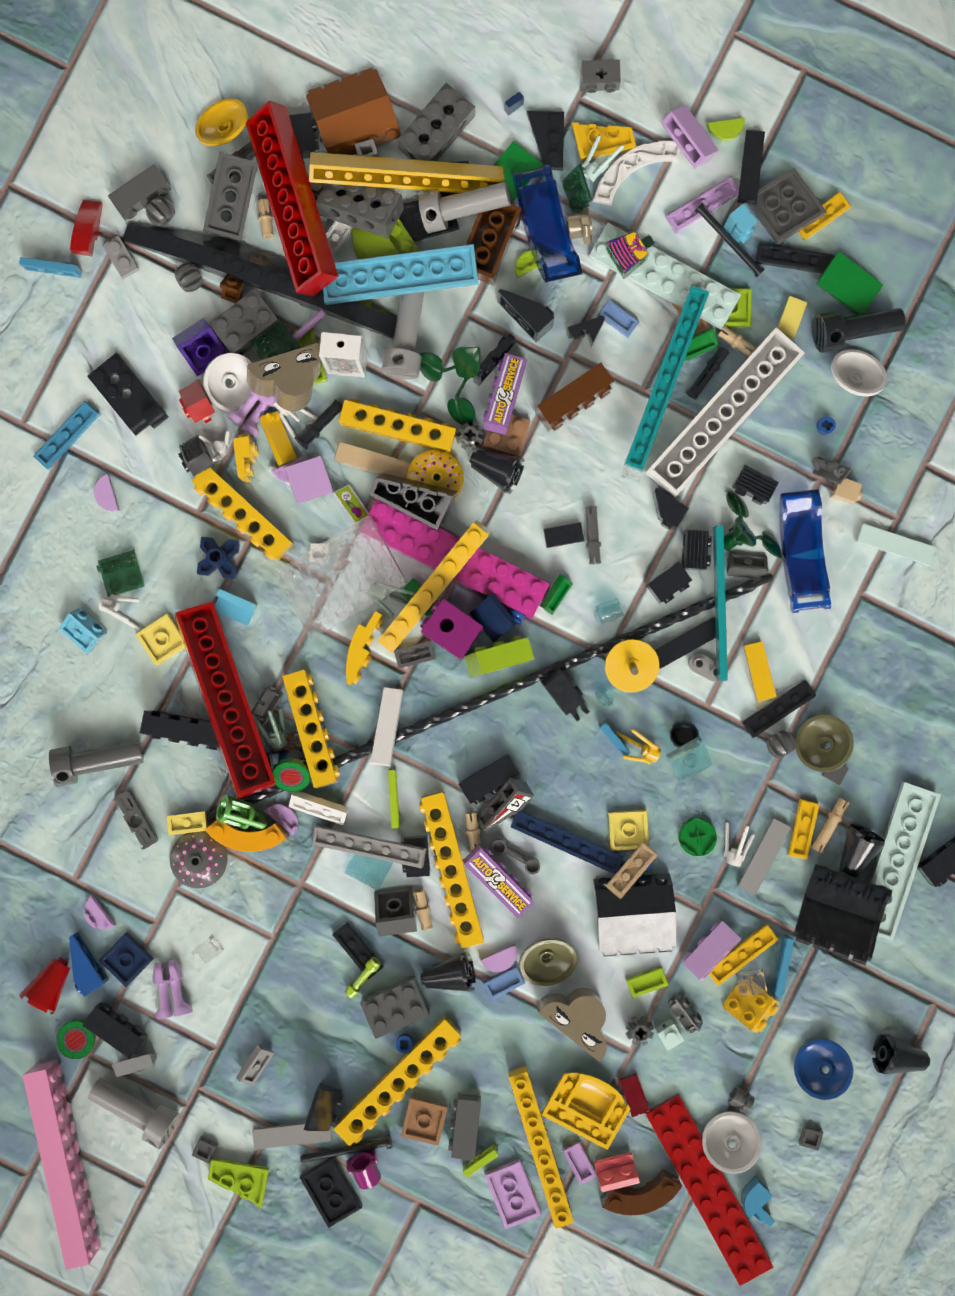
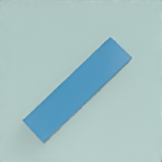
[33,401,101,470]

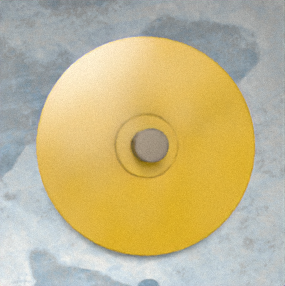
[605,639,659,692]

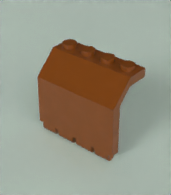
[306,67,401,155]

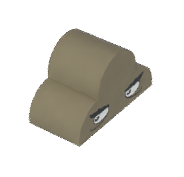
[246,342,322,411]
[536,988,607,1062]

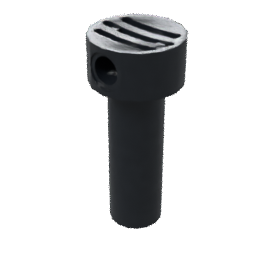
[812,308,906,353]

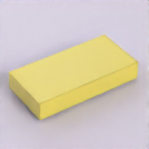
[777,296,807,339]

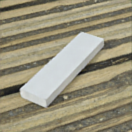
[371,687,403,766]

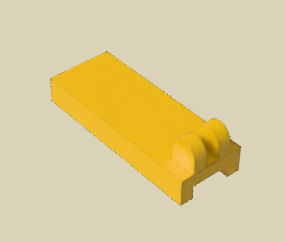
[259,411,297,466]

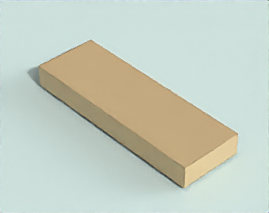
[606,842,658,899]

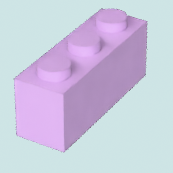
[661,105,719,169]
[683,921,741,981]

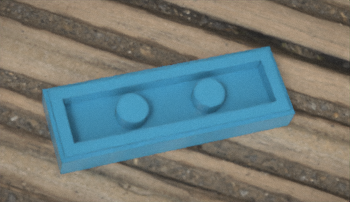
[19,257,82,278]
[771,935,794,997]

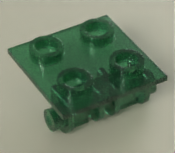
[562,163,592,213]
[251,321,302,360]
[96,550,145,597]

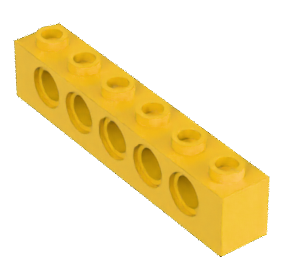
[339,398,456,454]
[191,468,294,561]
[282,669,340,788]

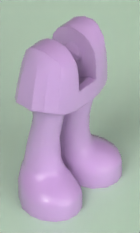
[227,388,275,438]
[153,960,193,1019]

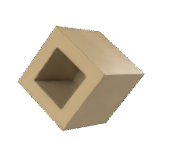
[830,478,863,505]

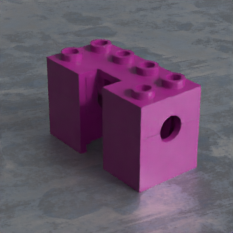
[420,599,483,661]

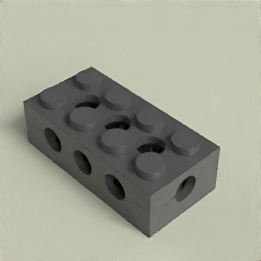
[397,83,475,161]
[203,152,258,242]
[316,183,404,239]

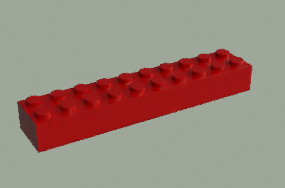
[246,100,339,296]
[175,601,276,799]

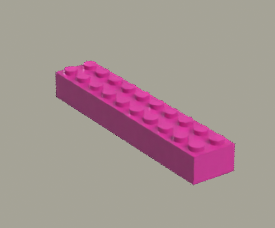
[360,499,550,619]

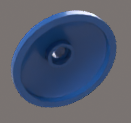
[794,1039,854,1100]

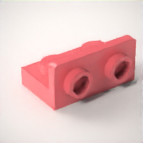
[594,1152,640,1192]

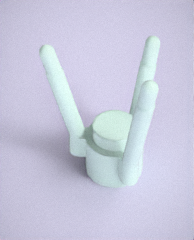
[582,135,624,182]

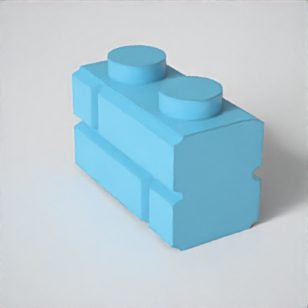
[723,205,757,244]

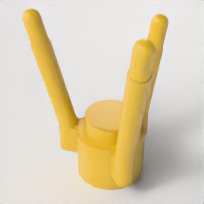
[615,729,661,764]

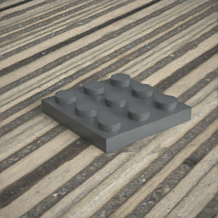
[748,168,826,245]

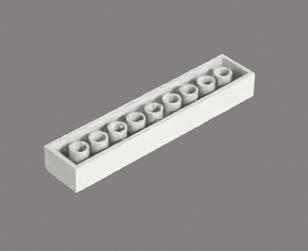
[645,327,805,498]

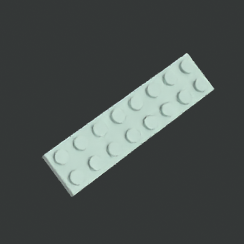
[589,223,741,330]
[869,782,941,941]

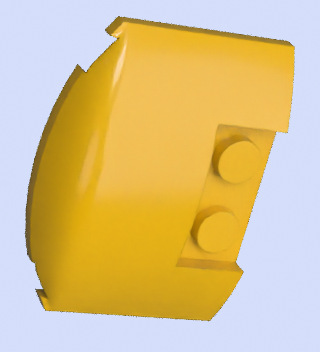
[541,1072,630,1150]

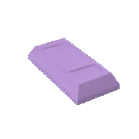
[562,1141,597,1185]

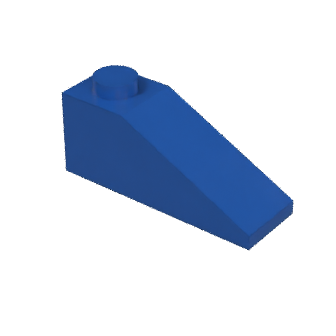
[69,932,109,997]

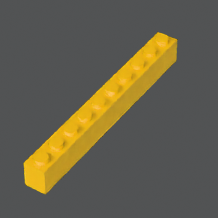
[309,152,504,193]

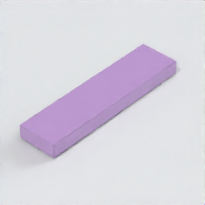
[666,176,739,234]

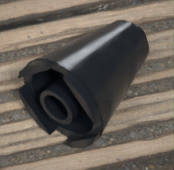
[469,450,525,494]
[839,824,886,878]
[420,952,476,992]
[872,1034,930,1074]

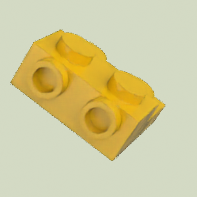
[233,434,259,483]

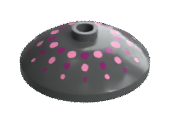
[170,831,228,889]

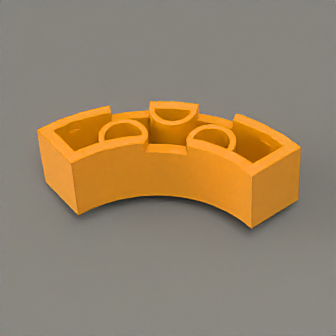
[205,820,290,852]

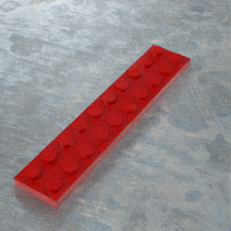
[645,1094,774,1286]

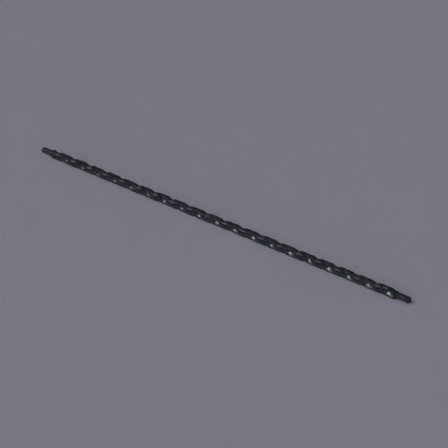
[207,573,773,820]

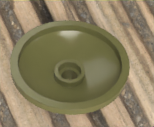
[795,715,854,772]
[519,938,577,986]

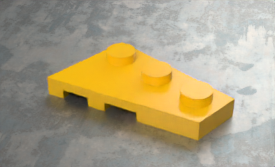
[571,122,636,162]

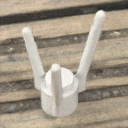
[274,401,318,440]
[199,431,230,462]
[99,594,142,631]
[723,822,755,867]

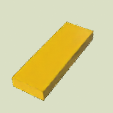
[797,192,851,241]
[743,641,777,701]
[787,799,820,860]

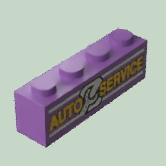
[482,353,527,435]
[463,844,534,918]

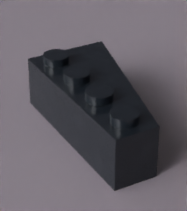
[369,473,458,530]
[139,710,219,750]

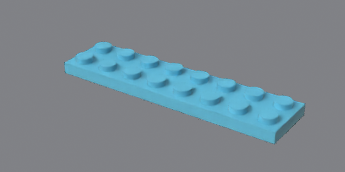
[323,244,478,305]

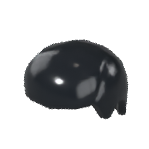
[670,721,699,750]

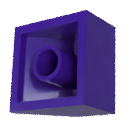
[172,318,227,376]

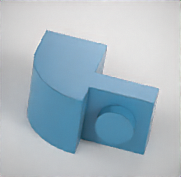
[741,1176,775,1227]

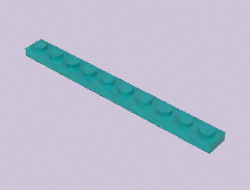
[624,285,709,472]

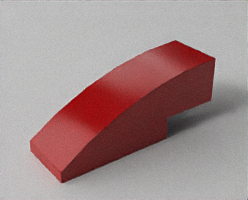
[69,200,103,257]

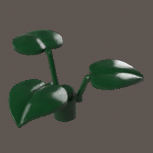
[419,347,480,427]
[724,490,782,559]

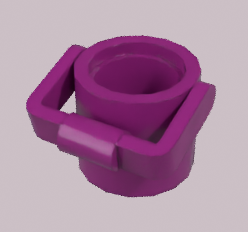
[346,1149,381,1189]

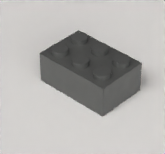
[209,289,281,355]
[360,975,430,1039]

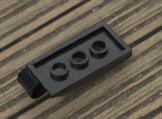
[87,352,169,436]

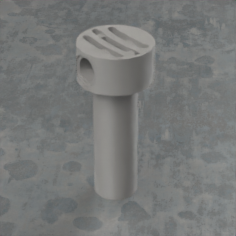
[419,182,511,233]
[381,292,424,380]
[88,1078,180,1149]

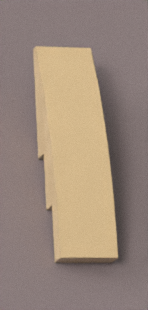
[333,442,411,479]

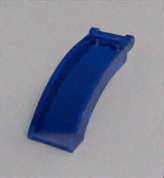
[512,165,582,283]
[780,489,831,613]

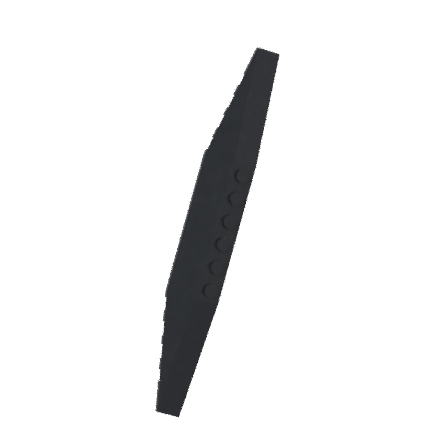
[122,222,397,339]

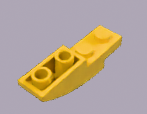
[346,611,384,686]

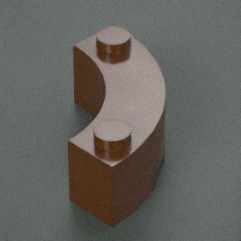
[600,1168,682,1216]

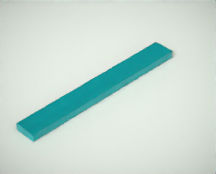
[713,526,728,681]

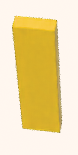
[709,923,779,986]

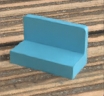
[215,589,257,625]

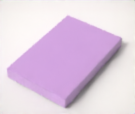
[484,1158,542,1229]

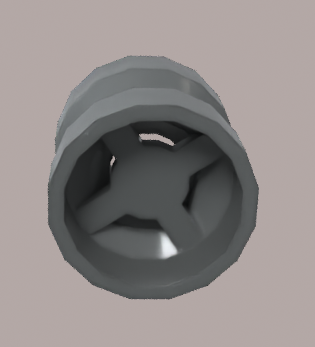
[728,1086,755,1114]

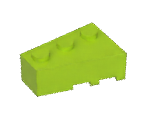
[464,635,535,679]

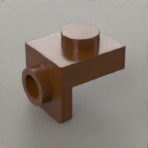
[219,275,244,303]

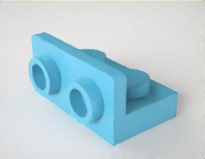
[59,608,107,654]

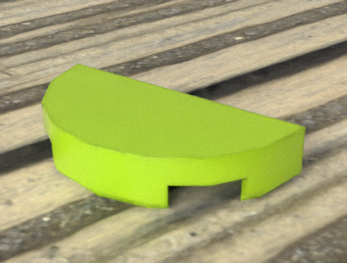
[706,118,745,141]
[515,250,550,279]

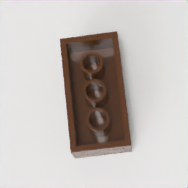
[466,204,522,285]
[535,362,614,432]

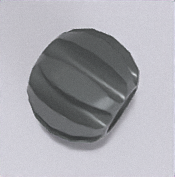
[146,196,175,226]
[174,263,203,292]
[456,422,484,451]
[767,730,796,758]
[626,1016,654,1045]

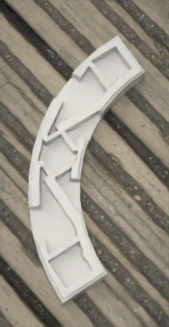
[593,140,681,206]

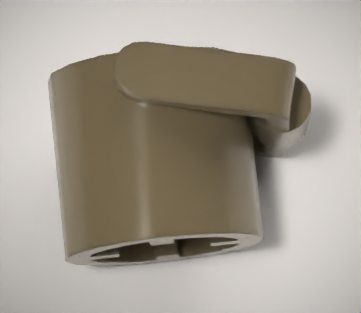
[565,208,593,245]

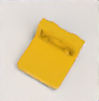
[722,977,780,1033]

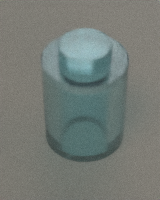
[593,598,624,624]

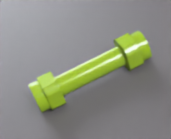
[345,957,381,999]

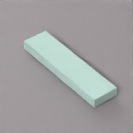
[856,524,936,566]

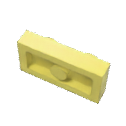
[167,811,208,835]

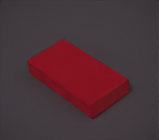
[618,1073,650,1118]

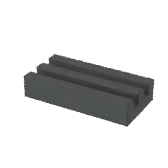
[394,641,436,669]

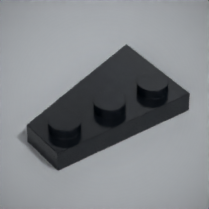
[526,111,564,171]
[473,334,516,386]

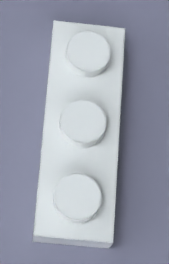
[289,791,349,825]

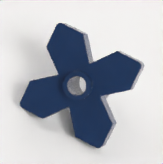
[197,537,240,579]

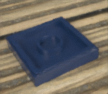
[470,593,517,643]
[99,932,154,987]

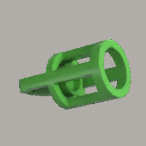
[216,795,267,830]

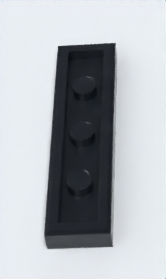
[737,130,765,204]
[755,243,834,274]
[654,616,727,669]
[741,680,816,738]

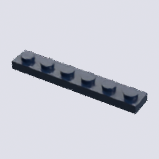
[510,810,624,874]

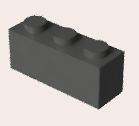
[108,164,172,221]
[448,1094,481,1161]

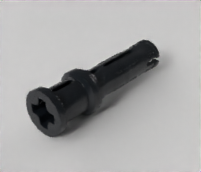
[294,399,343,450]

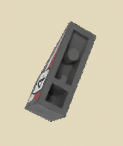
[477,777,534,832]

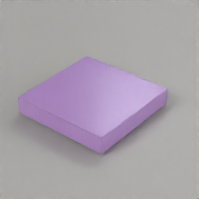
[284,456,334,504]

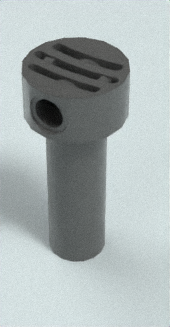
[49,741,144,787]

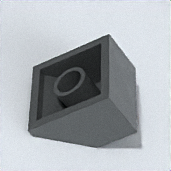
[374,886,417,937]

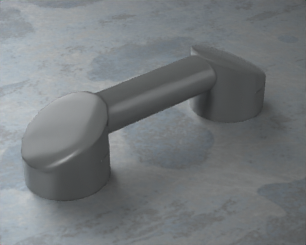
[491,838,540,875]

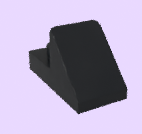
[566,316,605,347]

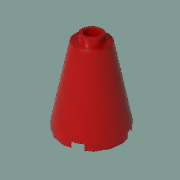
[19,957,70,1015]

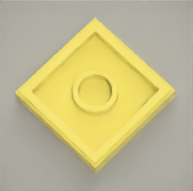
[135,613,185,666]
[608,810,649,851]

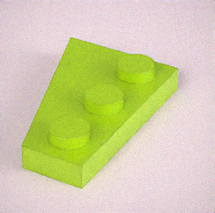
[208,1158,269,1209]

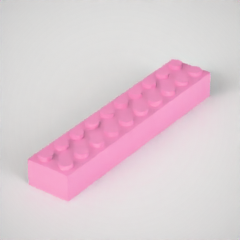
[23,1059,101,1270]

